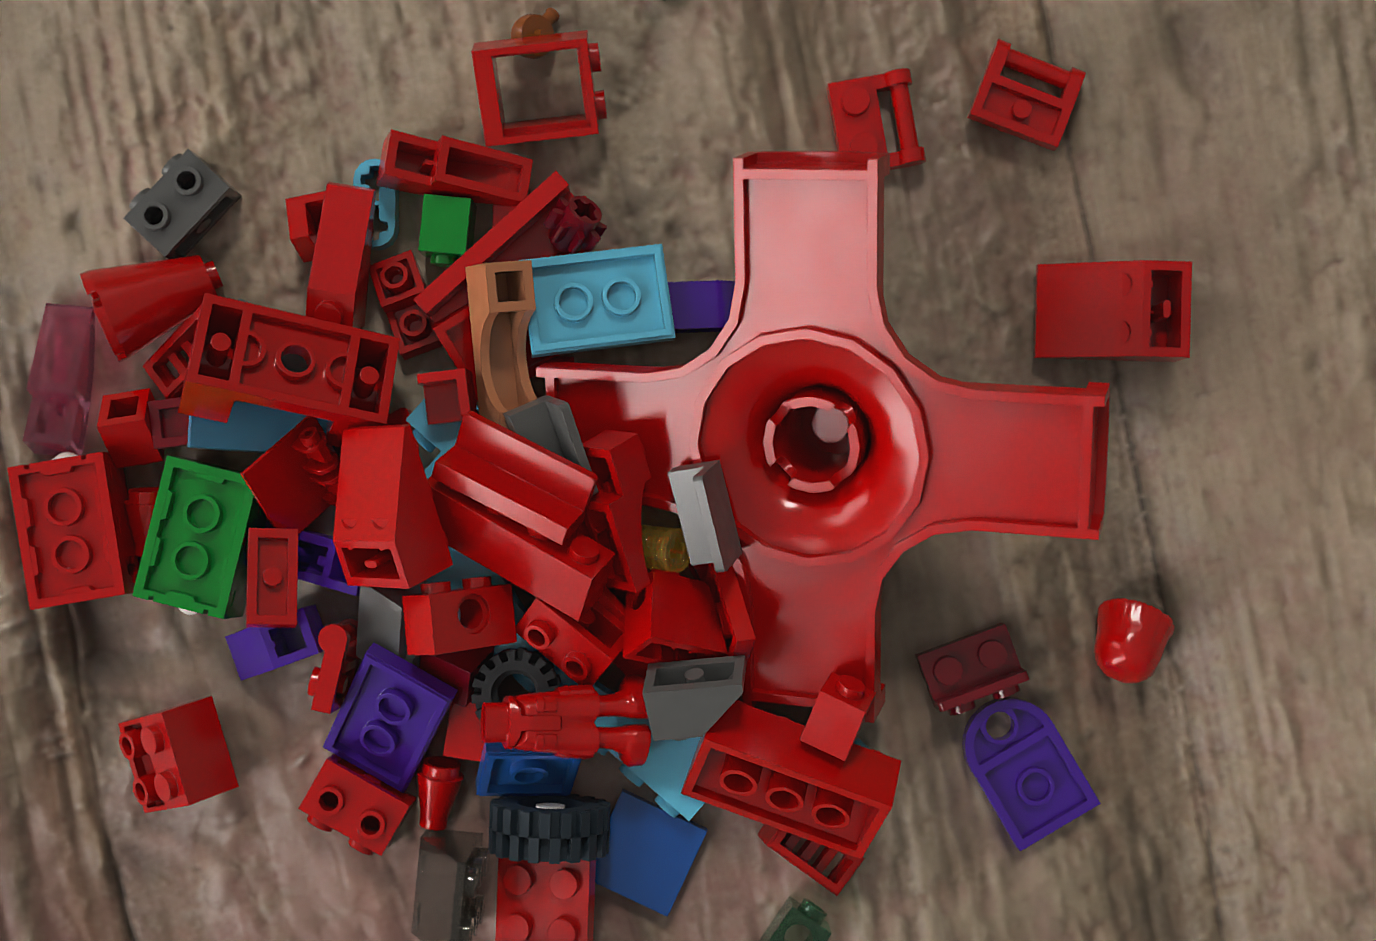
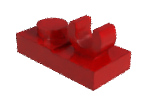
[246,528,298,628]

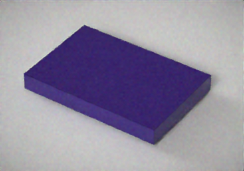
[323,642,458,793]

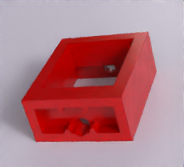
[471,30,607,147]

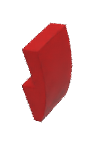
[369,250,442,360]

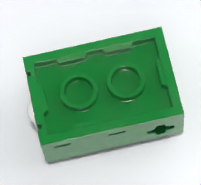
[132,455,267,619]

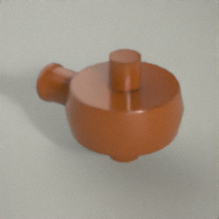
[511,8,560,59]

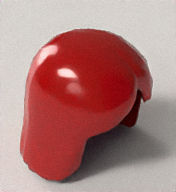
[1094,598,1175,684]

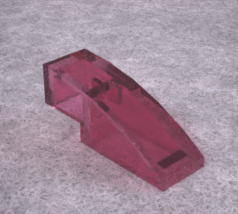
[22,303,96,456]

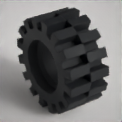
[471,647,561,719]

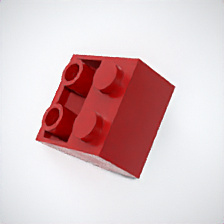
[118,696,239,813]

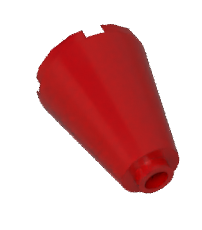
[80,255,224,362]

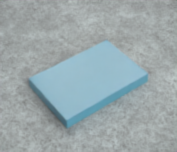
[519,244,676,358]

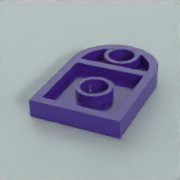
[962,697,1101,851]

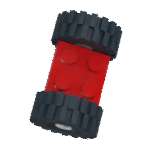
[488,794,611,941]

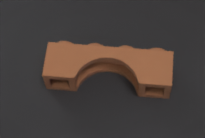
[465,260,538,429]

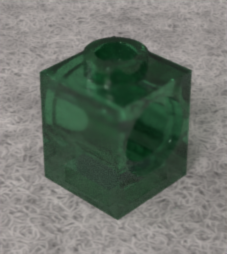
[759,896,832,941]

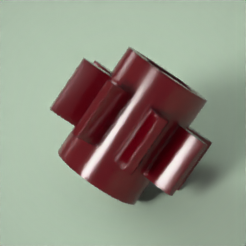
[543,196,607,254]

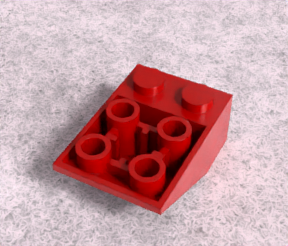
[1034,260,1192,362]
[333,424,453,589]

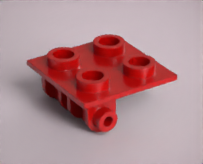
[240,416,340,534]

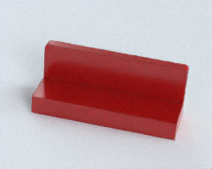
[431,411,598,545]

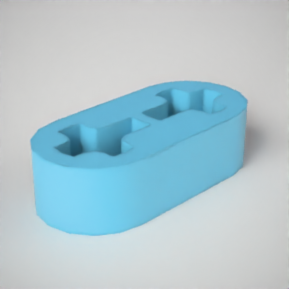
[353,158,399,251]

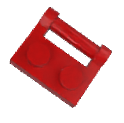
[967,39,1086,151]
[826,68,926,170]
[308,618,359,714]

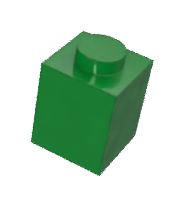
[418,194,477,268]

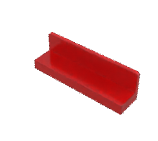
[413,171,575,323]

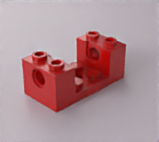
[178,293,400,447]

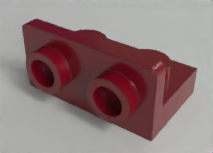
[915,623,1030,716]

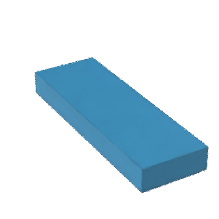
[187,401,335,453]

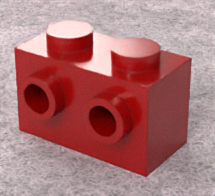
[516,597,624,686]
[298,754,417,856]

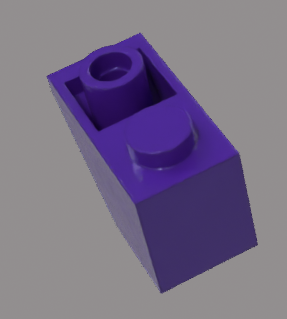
[225,604,324,681]

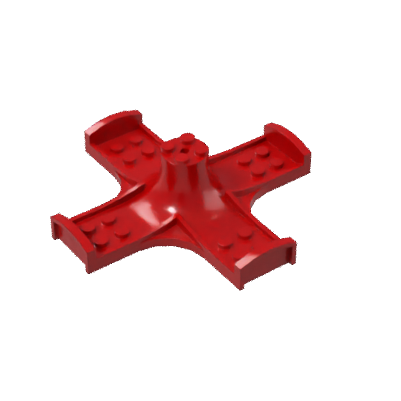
[536,151,1110,723]

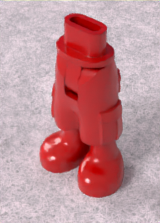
[481,675,651,767]

